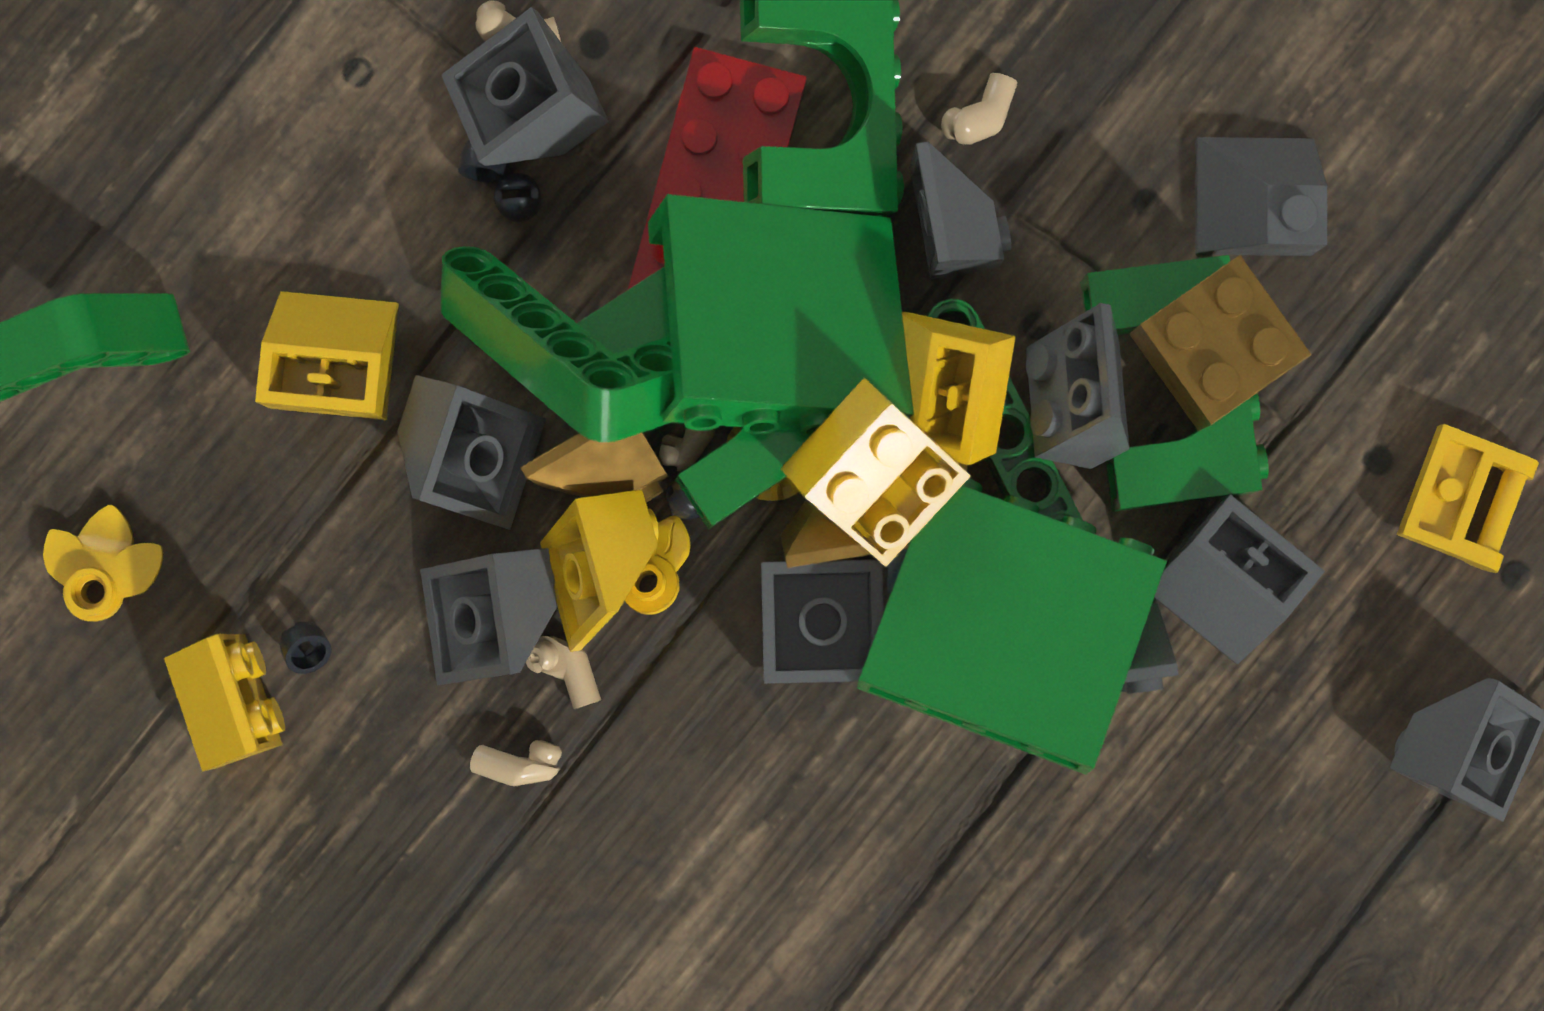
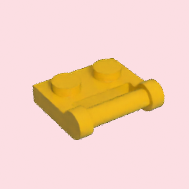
[1396,424,1539,573]

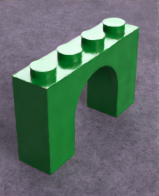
[740,0,904,217]
[1080,255,1269,512]
[577,266,808,529]

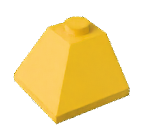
[540,489,659,652]

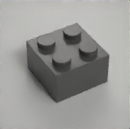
[761,560,884,684]

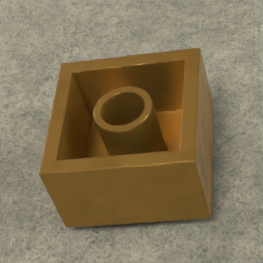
[1130,255,1312,431]

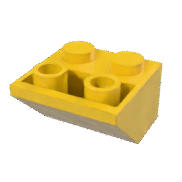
[255,291,399,420]
[902,311,1015,465]
[780,378,970,566]
[164,634,285,772]

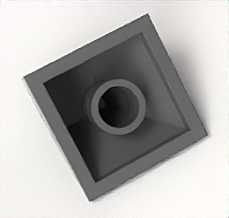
[441,7,609,166]
[1195,137,1327,256]
[909,142,1011,281]
[397,375,546,530]
[420,548,557,686]
[1390,677,1544,822]

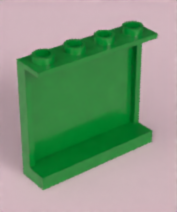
[648,194,914,438]
[857,478,1167,775]

